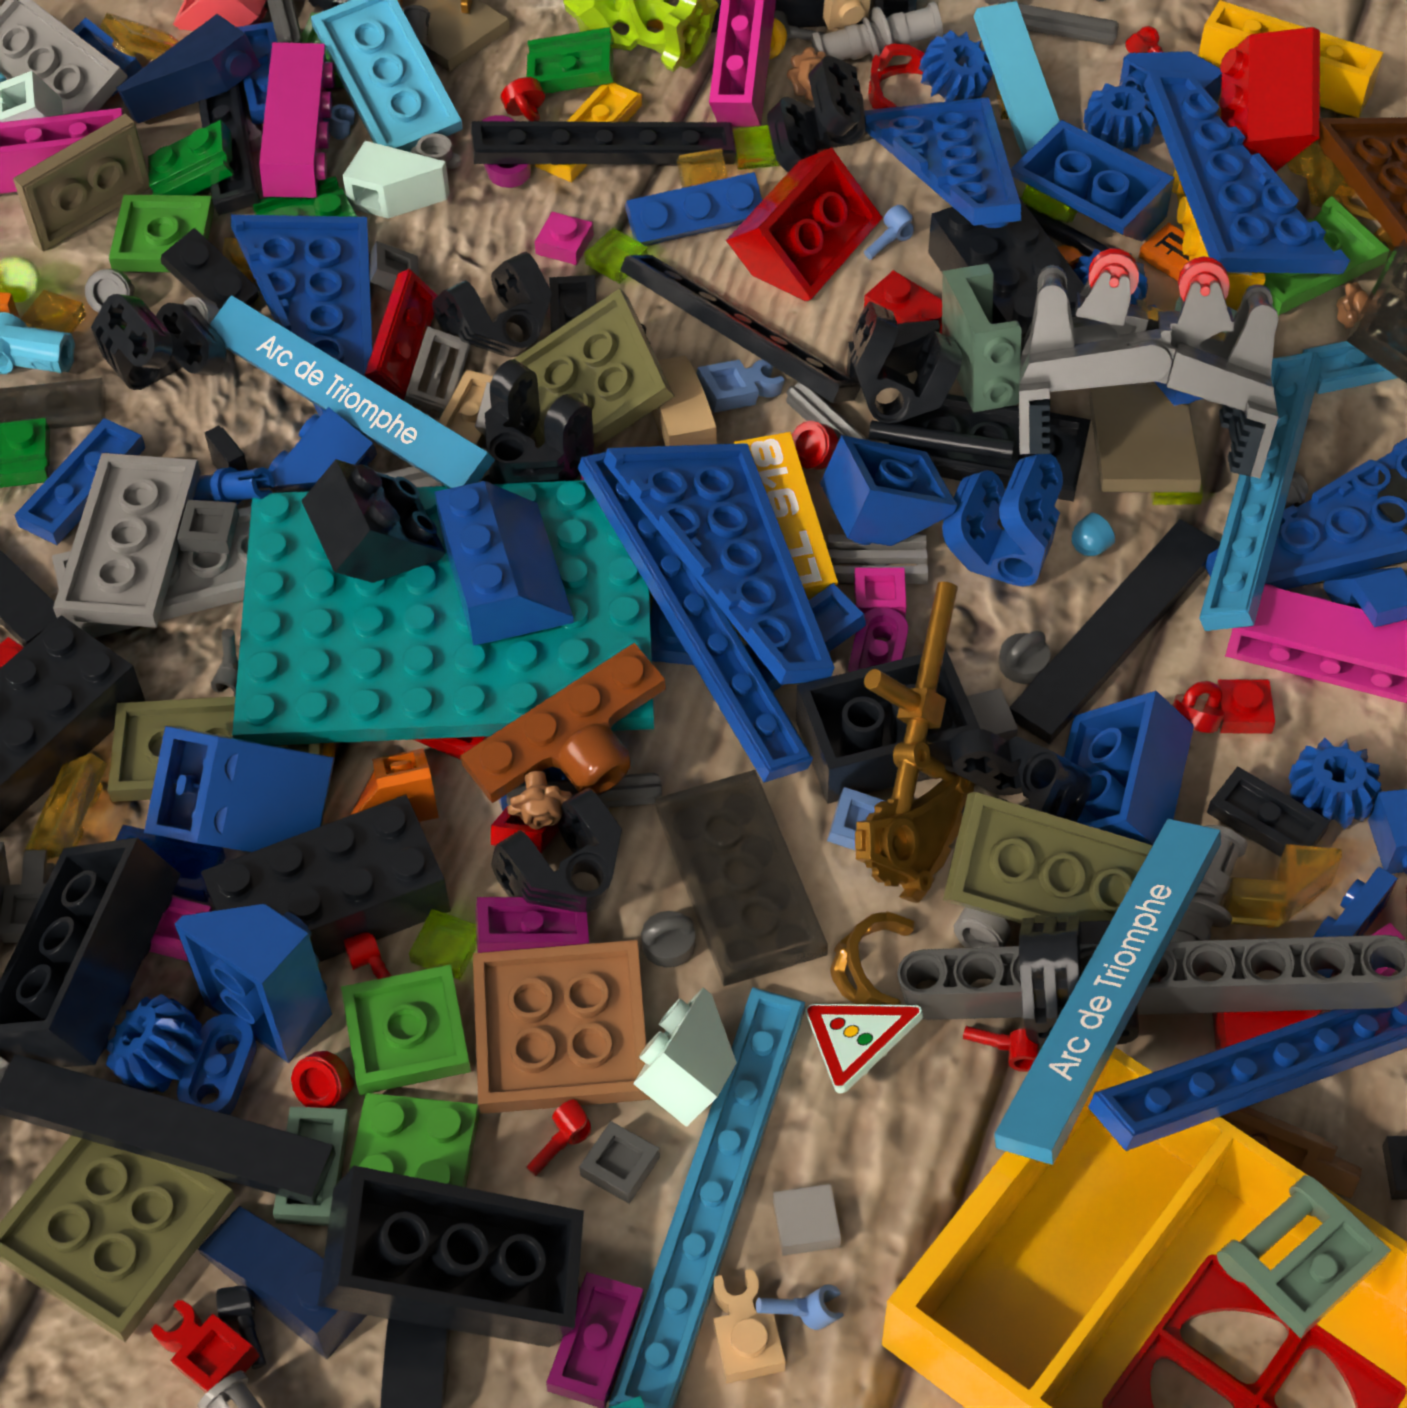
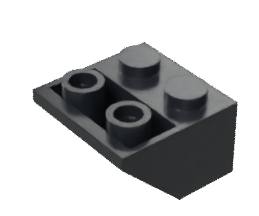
[301,459,446,583]

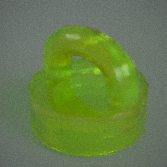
[0,256,41,303]

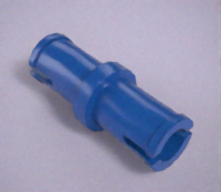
[193,467,274,505]

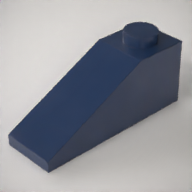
[117,14,261,123]
[198,1206,367,1360]

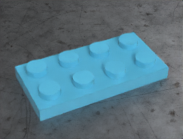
[311,0,463,152]

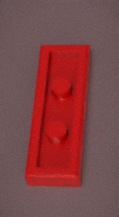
[365,268,438,400]

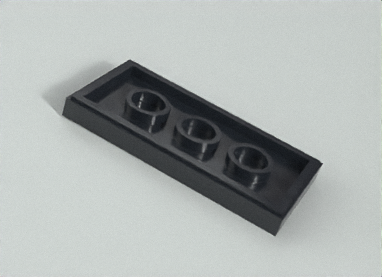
[889,394,1091,502]

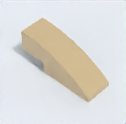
[652,355,717,446]

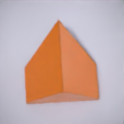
[349,748,439,822]

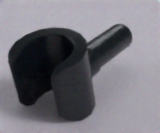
[216,1286,267,1369]

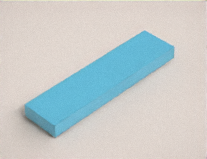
[973,1,1059,157]

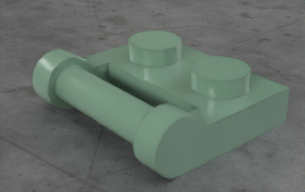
[1217,1175,1391,1338]

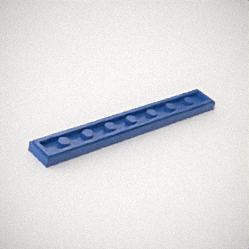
[578,452,813,783]
[1088,1001,1407,1151]

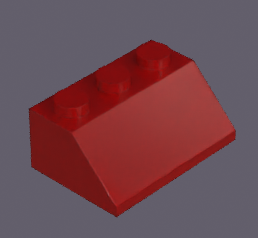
[1219,27,1320,172]
[726,147,883,301]

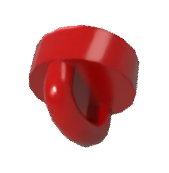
[500,77,545,121]
[792,421,838,470]
[1172,681,1225,734]
[291,1051,355,1108]

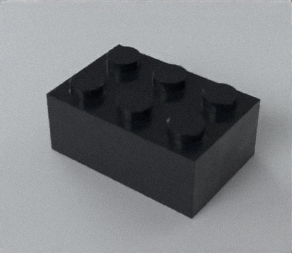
[796,648,980,804]

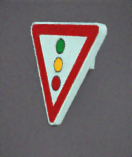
[805,1004,924,1093]

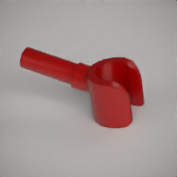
[1125,26,1164,53]
[344,933,392,979]
[963,1026,1040,1072]
[526,1099,591,1176]

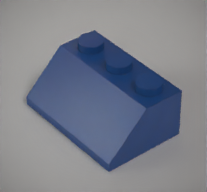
[1010,120,1174,242]
[435,481,574,646]
[1064,691,1194,845]
[175,904,332,1063]

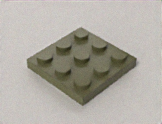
[514,288,675,449]
[0,1135,236,1342]

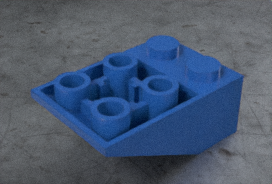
[144,726,335,852]

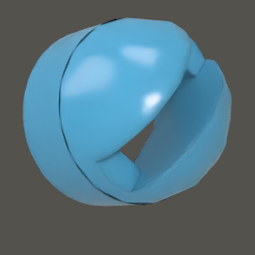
[1072,513,1115,557]

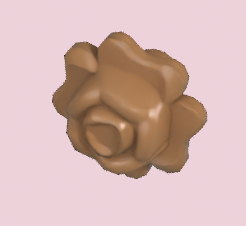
[787,47,826,101]
[1336,282,1387,337]
[507,771,573,830]

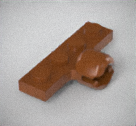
[460,643,666,804]

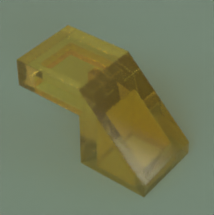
[1223,844,1342,928]

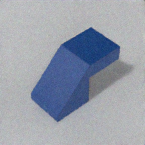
[1323,567,1407,628]

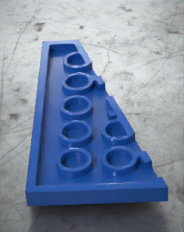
[1144,71,1350,274]
[864,97,1021,228]
[231,215,372,416]
[1205,438,1407,590]
[604,443,835,685]

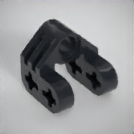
[767,56,865,172]
[432,252,552,357]
[91,294,226,390]
[851,301,963,424]
[485,359,594,484]
[949,729,1092,822]
[491,788,622,913]
[1019,916,1139,1045]

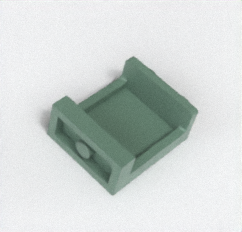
[942,263,1022,413]

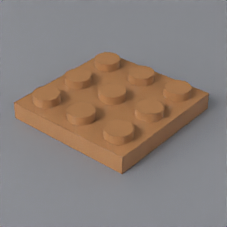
[473,940,651,1114]

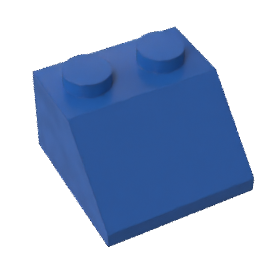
[820,435,957,546]

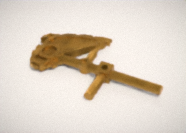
[855,582,975,903]

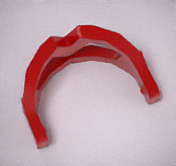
[868,43,924,109]

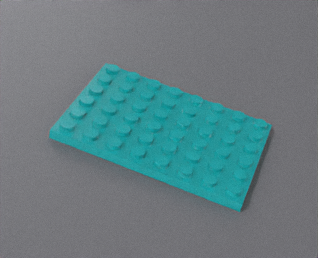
[232,480,654,745]

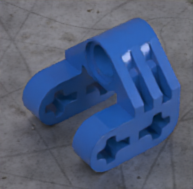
[942,453,1063,587]

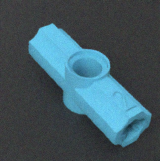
[0,312,75,374]

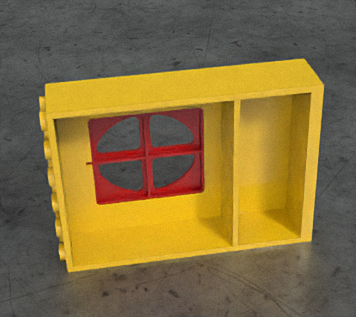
[882,1047,1407,1408]

